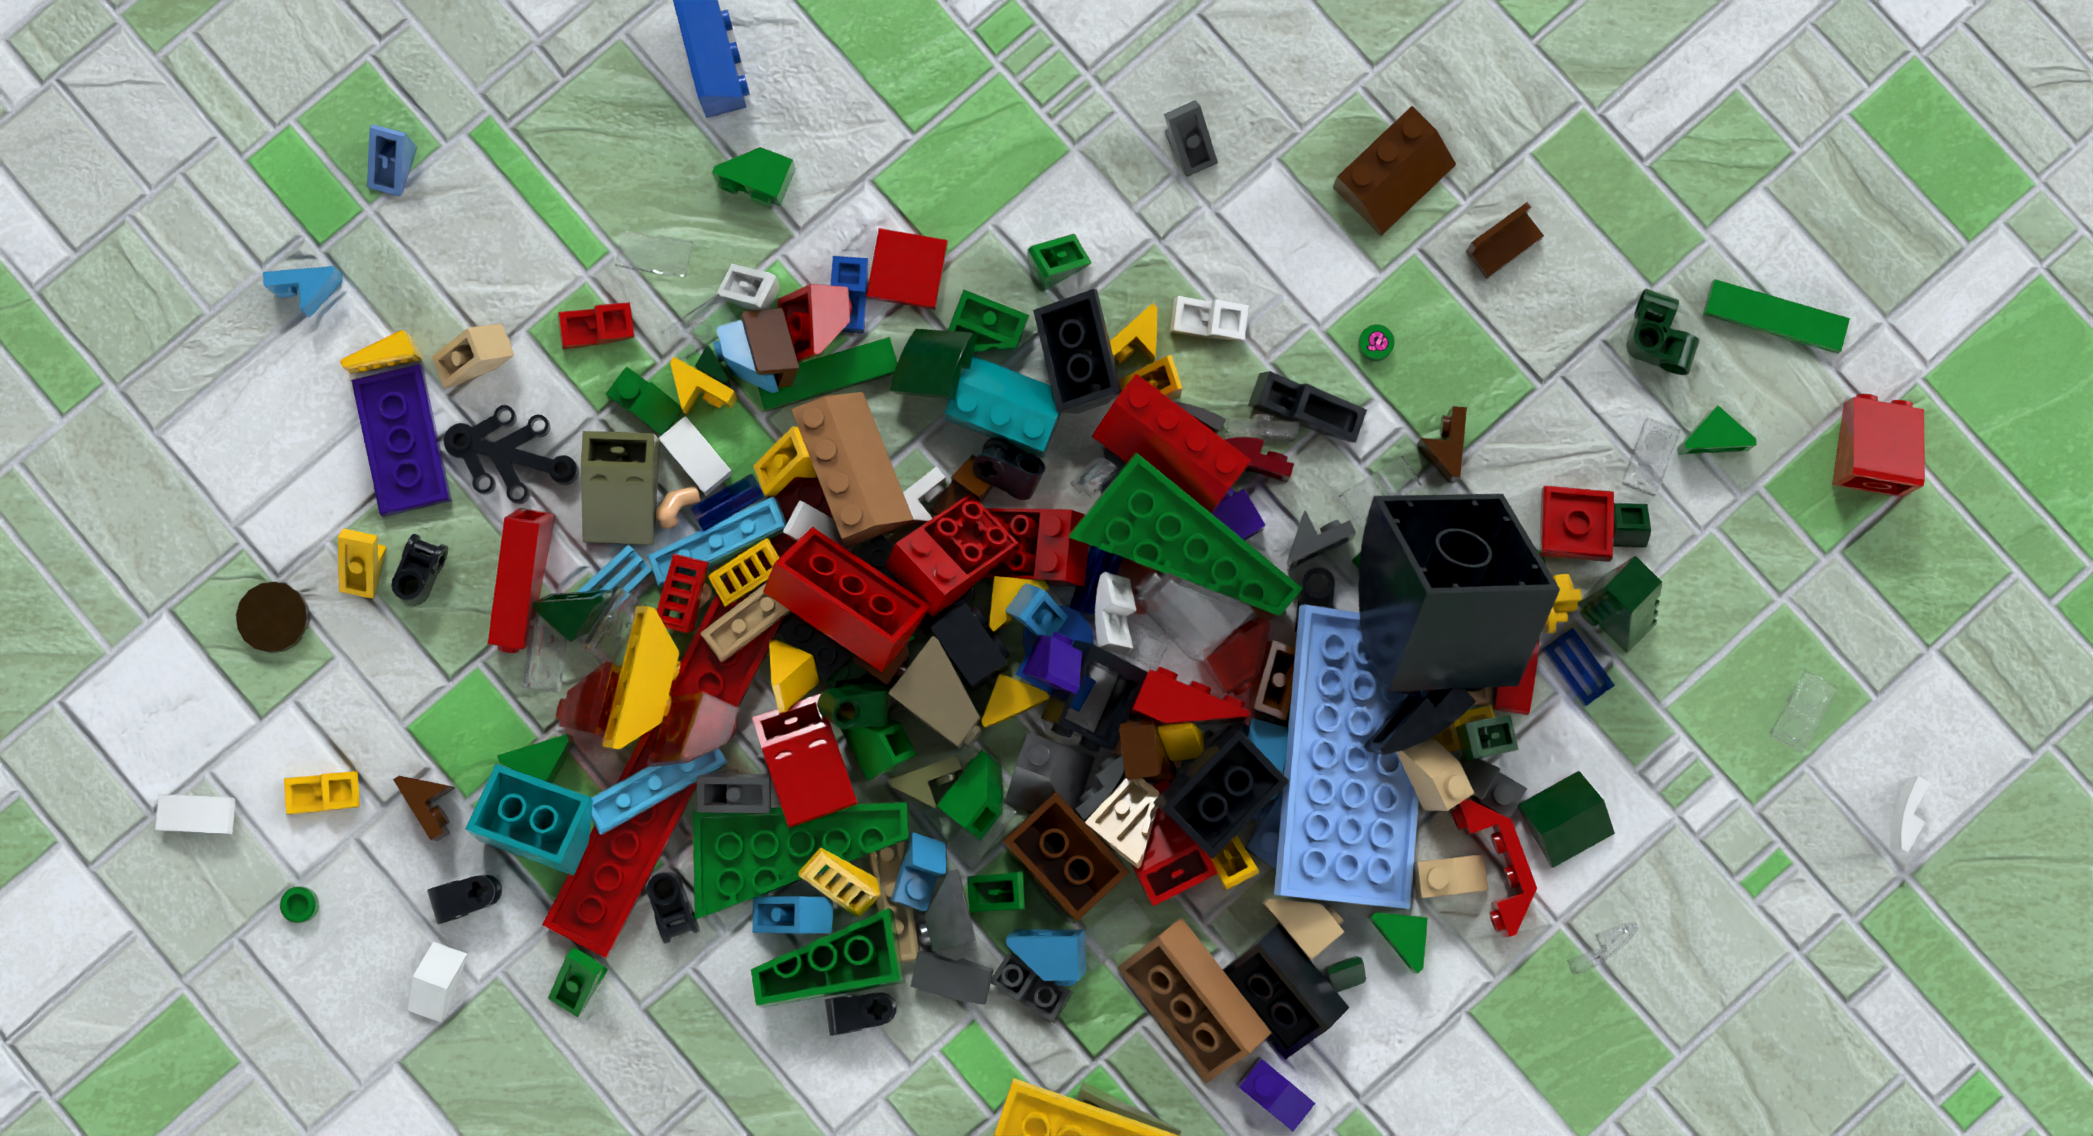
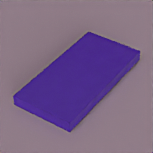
[351,364,452,517]

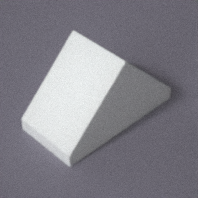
[716,264,781,311]
[408,942,468,1023]

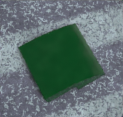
[890,329,977,400]

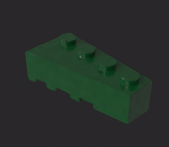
[1578,556,1662,653]

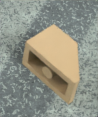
[432,323,514,389]
[1396,737,1474,811]
[1413,854,1488,898]
[1262,899,1344,960]

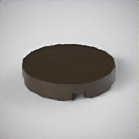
[236,582,310,653]

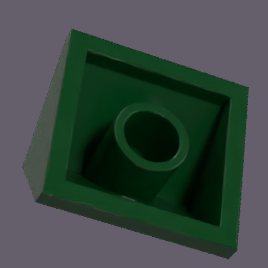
[1517,771,1615,868]

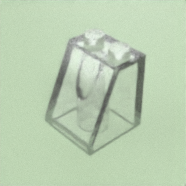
[1133,573,1254,661]

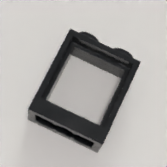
[1040,640,1148,753]

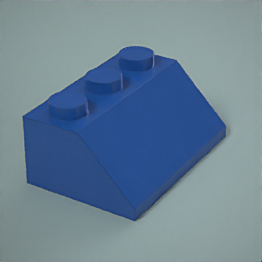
[673,0,750,118]

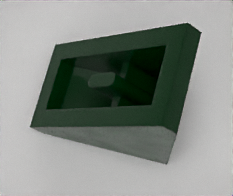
[532,590,613,642]
[1456,715,1519,762]

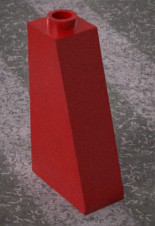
[487,508,555,653]

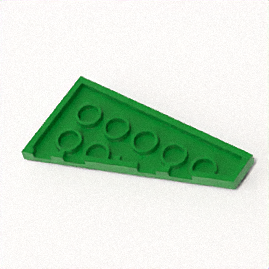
[1068,452,1303,616]
[693,802,910,920]

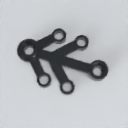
[444,405,579,505]

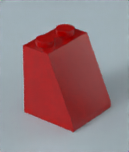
[1832,394,1925,497]

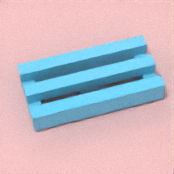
[577,544,653,620]

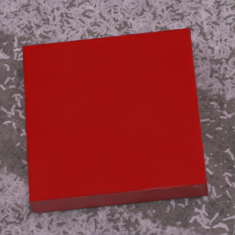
[866,228,948,310]
[1540,486,1614,562]

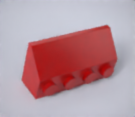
[1091,374,1251,514]
[763,527,930,672]

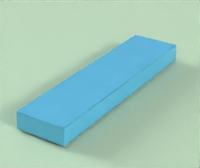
[647,496,787,589]
[591,732,728,835]

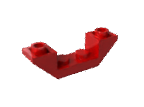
[1451,798,1537,937]

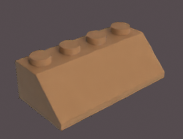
[791,392,914,548]
[1117,917,1272,1083]

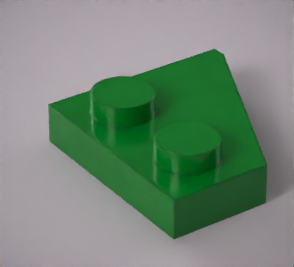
[947,289,1030,352]

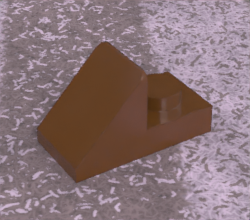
[1417,406,1467,483]
[931,454,993,515]
[1119,719,1176,782]
[393,776,455,841]

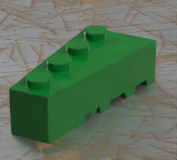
[751,908,905,1008]

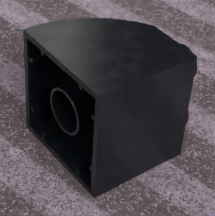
[1358,494,1560,695]

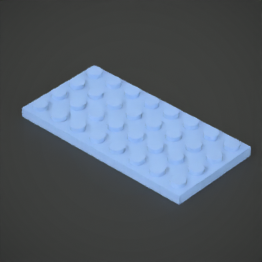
[1274,605,1428,909]

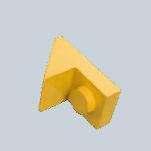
[1110,303,1158,364]
[670,356,738,416]
[753,426,817,496]
[338,528,386,599]

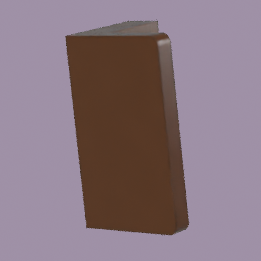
[1466,202,1544,279]
[741,308,799,388]

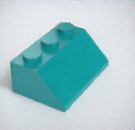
[944,356,1062,458]
[465,764,593,876]

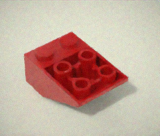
[885,493,1019,617]
[981,508,1089,587]
[1130,666,1250,727]
[752,694,858,828]
[1129,780,1218,907]

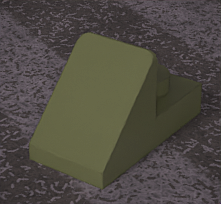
[889,755,962,810]

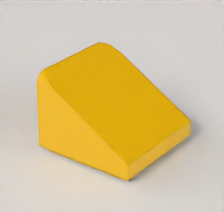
[1158,722,1204,761]

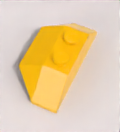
[601,606,680,750]

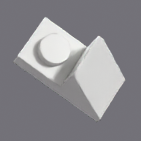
[903,466,947,525]

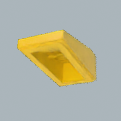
[340,330,422,374]
[708,538,780,607]
[799,848,880,918]

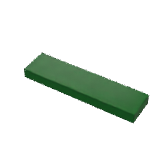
[1703,279,1850,354]
[758,337,897,412]

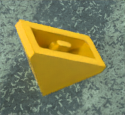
[1119,355,1183,400]
[989,576,1049,635]
[769,639,820,713]
[981,673,1050,729]
[1211,835,1259,890]

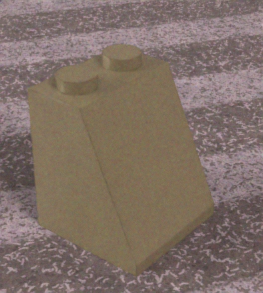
[888,636,982,750]

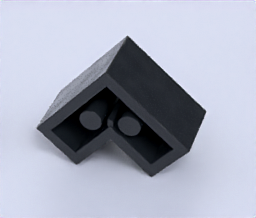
[930,603,1010,693]

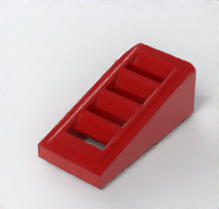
[657,554,709,633]

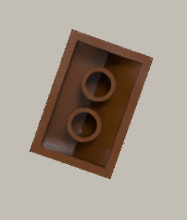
[1333,106,1456,236]
[1001,792,1130,924]

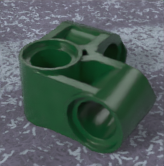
[1626,288,1700,375]
[817,677,889,729]

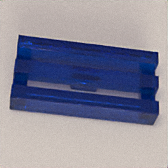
[691,474,765,532]
[1069,546,1123,616]
[1542,628,1615,707]

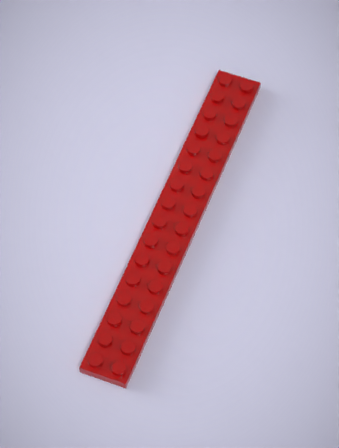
[542,438,834,958]

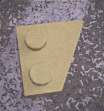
[1085,778,1160,869]

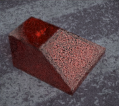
[1195,617,1271,696]
[556,661,621,738]
[647,692,740,767]

